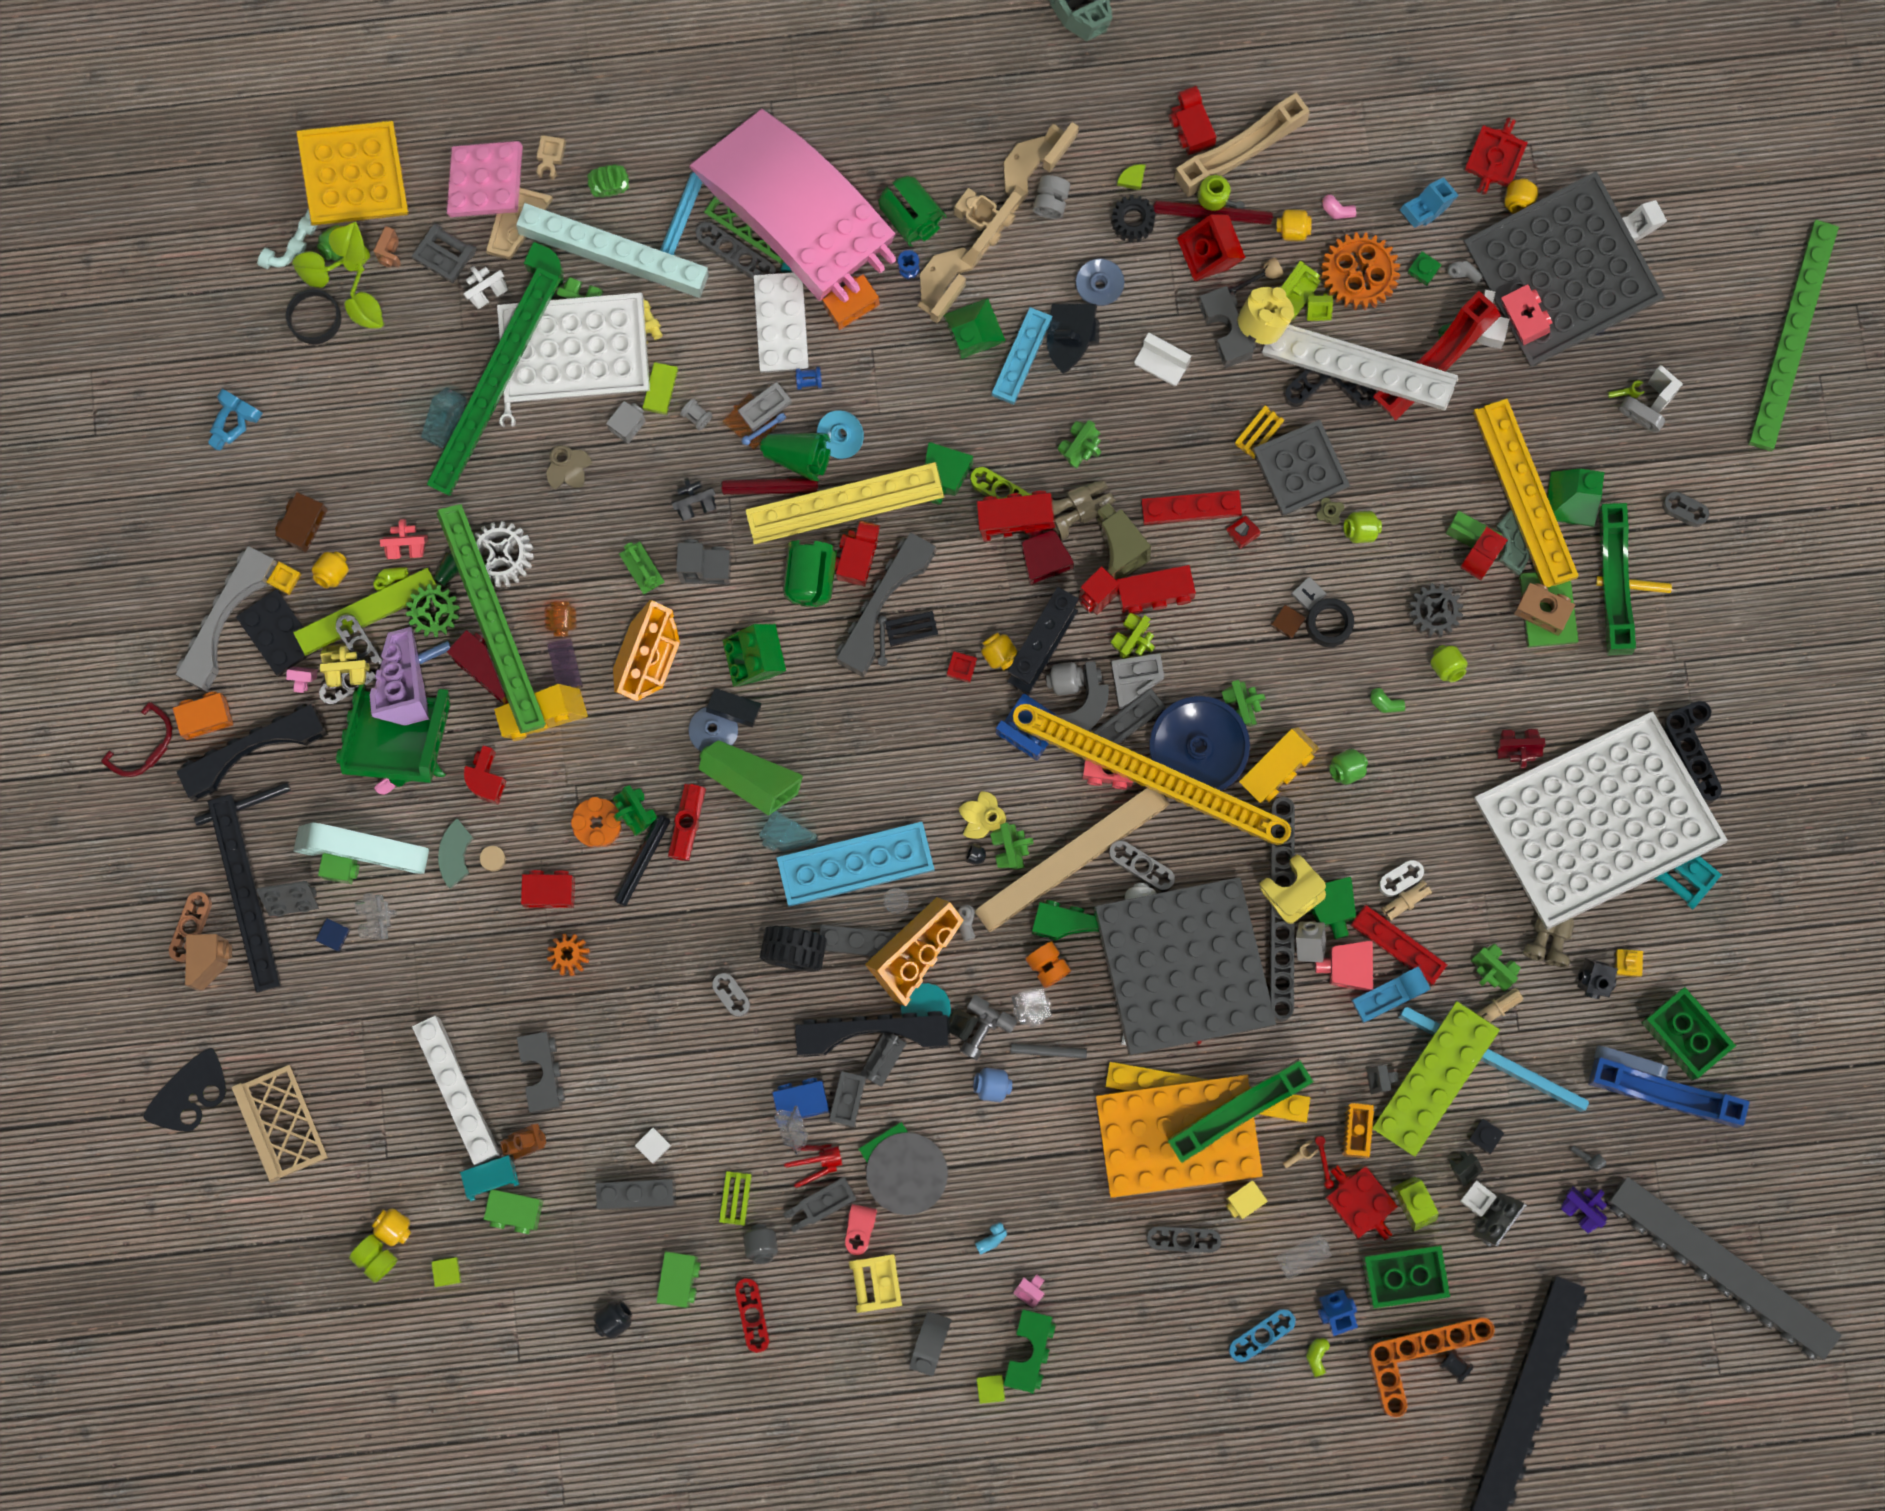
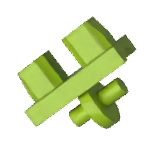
[1111,613,1155,659]

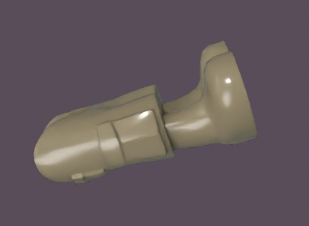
[1052,480,1116,541]
[1523,916,1574,968]

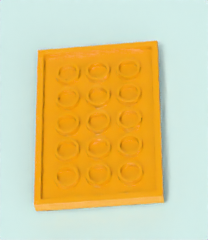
[1096,1074,1263,1198]

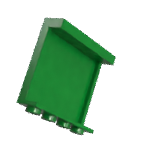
[336,684,451,783]

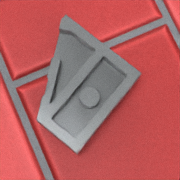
[1111,653,1164,709]

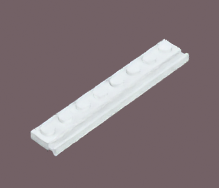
[1262,325,1458,411]

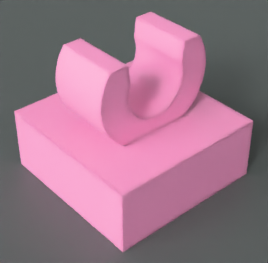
[286,666,318,693]
[1013,1274,1045,1309]

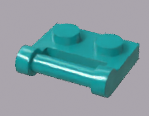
[1654,856,1722,910]

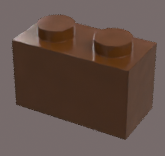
[275,492,328,553]

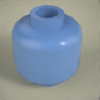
[973,1067,1012,1102]

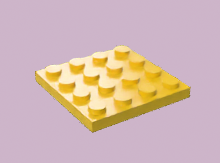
[296,121,408,226]

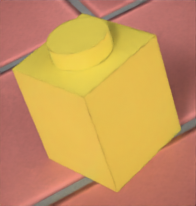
[1226,1180,1268,1220]

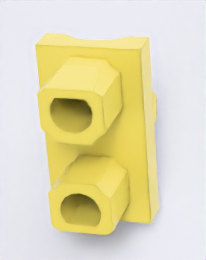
[320,646,370,687]

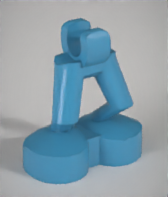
[208,389,263,451]

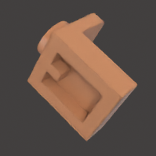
[373,226,401,268]

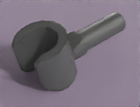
[1570,1146,1607,1172]

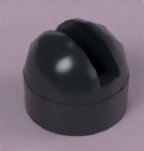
[966,843,986,865]

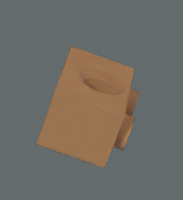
[1514,583,1576,636]

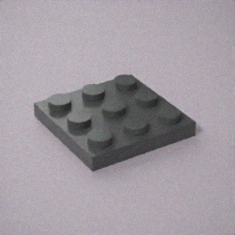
[1252,420,1350,517]

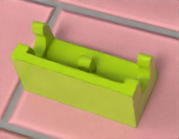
[1281,261,1321,321]

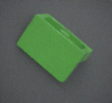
[1446,511,1502,548]

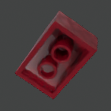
[447,630,509,705]

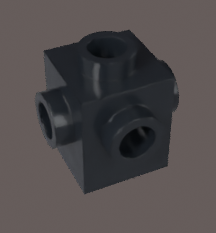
[1577,958,1618,999]

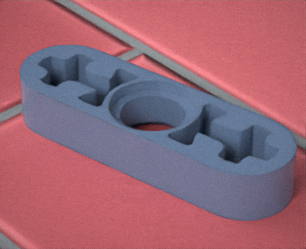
[1594,1046,1669,1080]

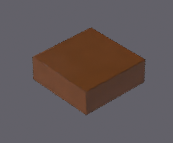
[1271,605,1306,639]

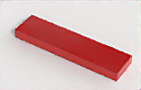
[1350,905,1448,985]

